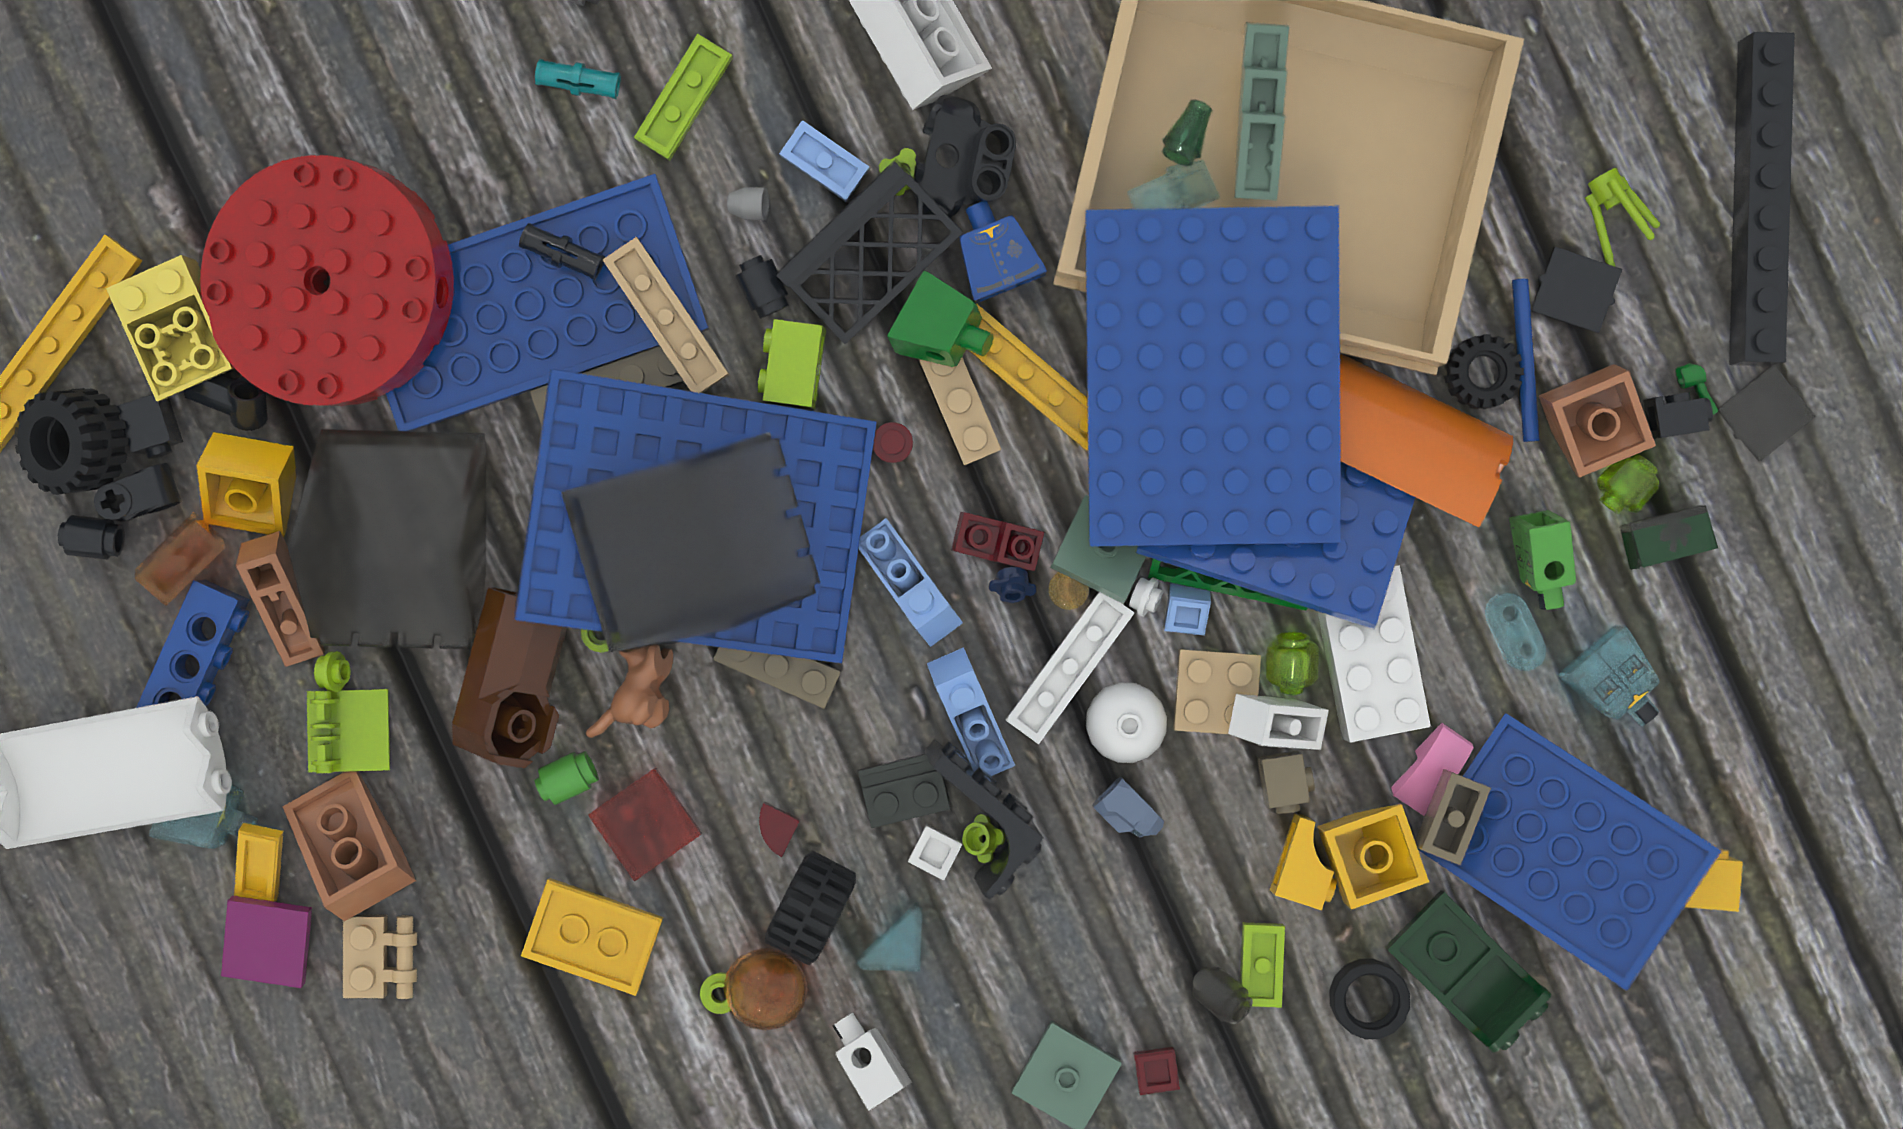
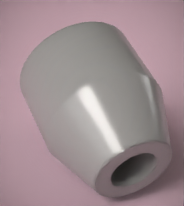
[727,187,769,220]

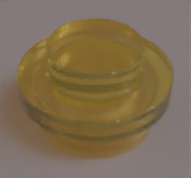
[1048,572,1089,610]

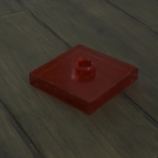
[588,767,702,881]

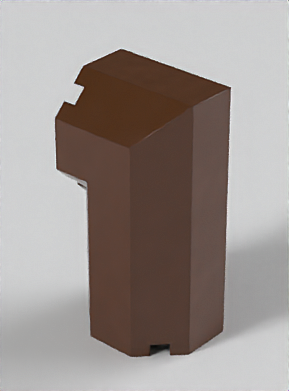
[452,587,567,768]

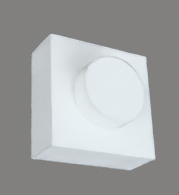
[908,824,963,880]

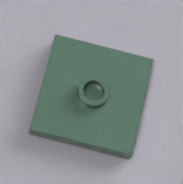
[1050,495,1146,603]
[1011,1020,1122,1129]

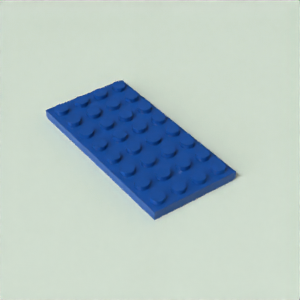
[386,174,710,434]

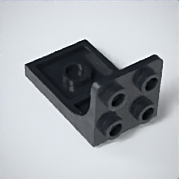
[924,739,1044,900]

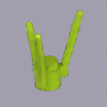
[1585,168,1660,267]

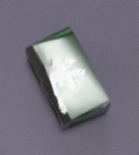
[1619,504,1718,570]

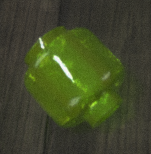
[1597,454,1659,514]
[1266,632,1319,695]

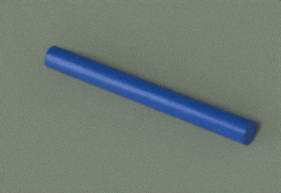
[1512,279,1540,442]

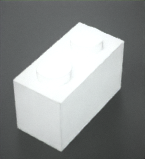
[1228,694,1329,750]

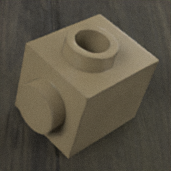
[1257,750,1315,814]

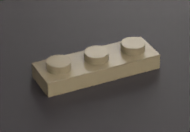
[713,647,841,709]

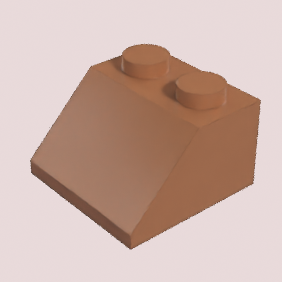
[1538,364,1656,478]

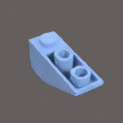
[858,518,963,647]
[927,647,1015,776]

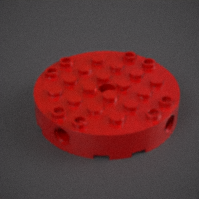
[200,155,454,406]

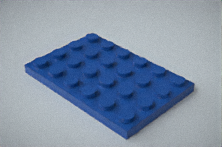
[1136,461,1415,629]
[1417,713,1722,991]

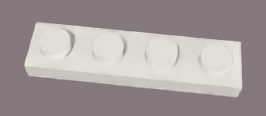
[1005,592,1134,744]

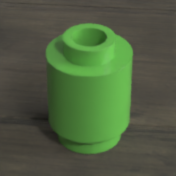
[534,751,599,805]

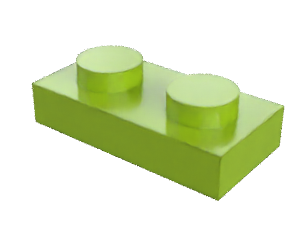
[1239,922,1285,1008]

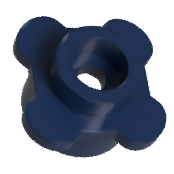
[989,567,1037,603]

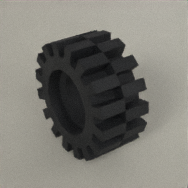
[1444,334,1524,409]

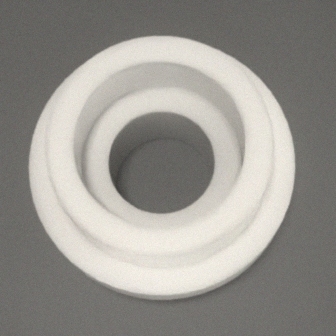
[1129,577,1163,617]

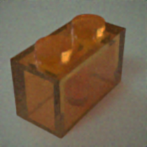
[134,512,225,606]

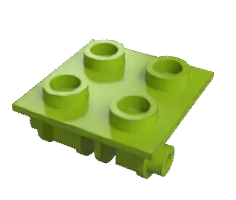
[307,689,390,773]

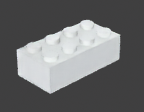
[1317,565,1431,743]

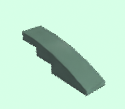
[1235,22,1289,200]

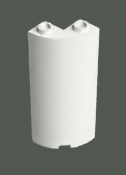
[0,697,232,849]

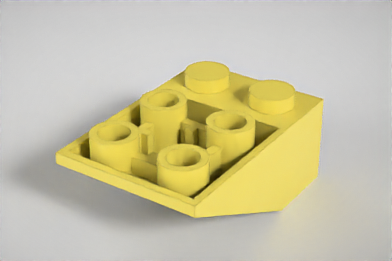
[106,255,233,402]

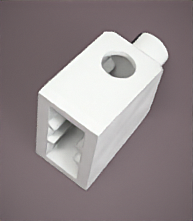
[833,1013,912,1110]

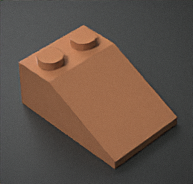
[283,771,416,922]

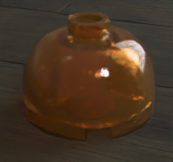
[723,947,808,1031]

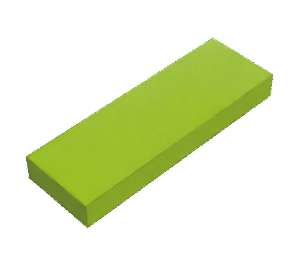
[634,34,733,161]

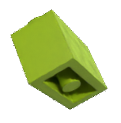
[758,319,826,410]

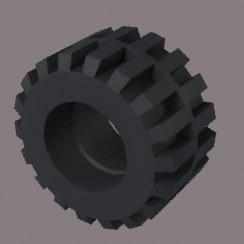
[15,388,129,495]
[765,850,856,965]

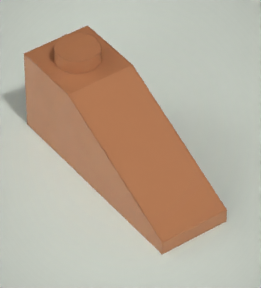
[236,531,325,667]

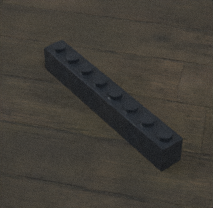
[1729,32,1795,366]

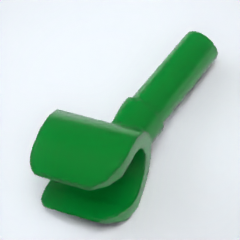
[1675,363,1719,415]

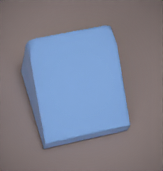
[1164,583,1211,636]

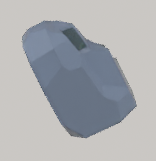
[1092,777,1164,838]

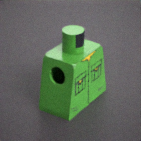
[1509,510,1576,610]

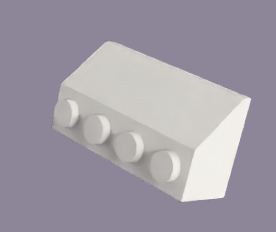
[849,0,992,110]

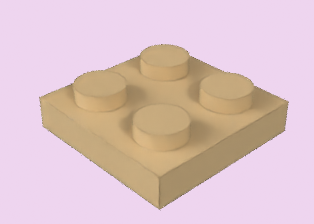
[1173,649,1261,735]

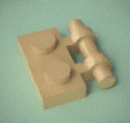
[343,915,417,999]

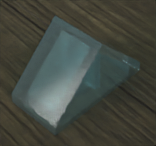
[856,902,922,971]

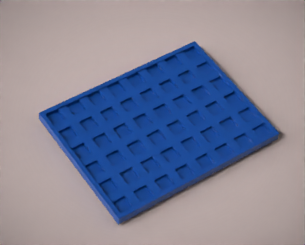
[1085,206,1341,546]
[514,369,877,663]

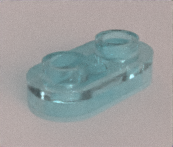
[1485,593,1546,671]

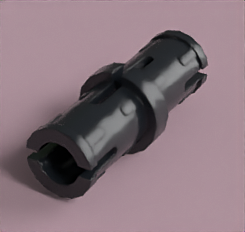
[518,223,605,280]

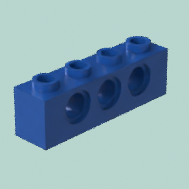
[136,580,250,708]

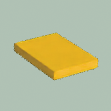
[521,878,664,996]

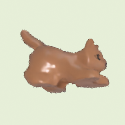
[586,642,673,738]

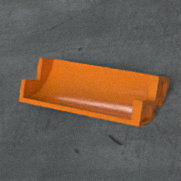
[1340,353,1513,528]

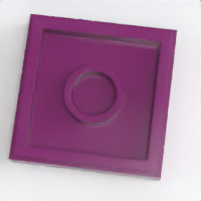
[221,896,312,988]

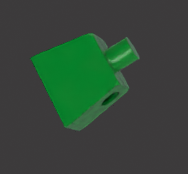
[887,270,994,367]

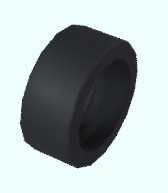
[1329,958,1410,1040]

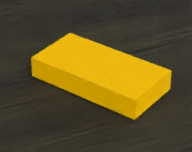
[234,823,283,902]

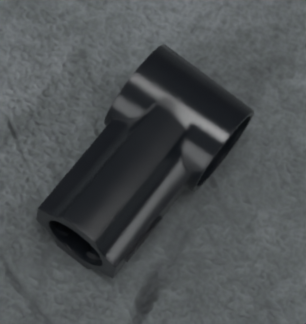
[184,374,268,431]

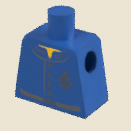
[959,201,1047,304]

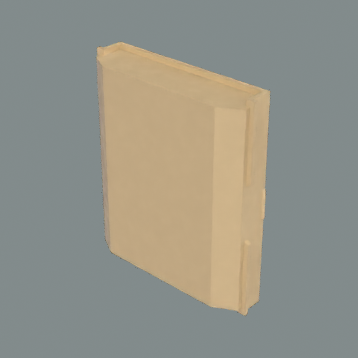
[1053,0,1524,376]

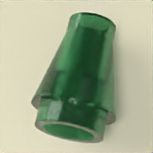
[1162,100,1213,166]

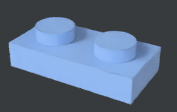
[779,120,870,202]

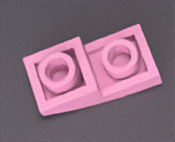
[1391,723,1474,816]

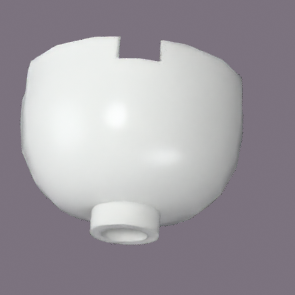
[1086,682,1167,763]

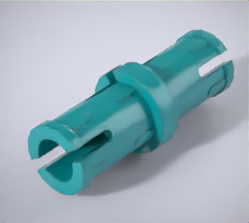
[535,59,621,99]

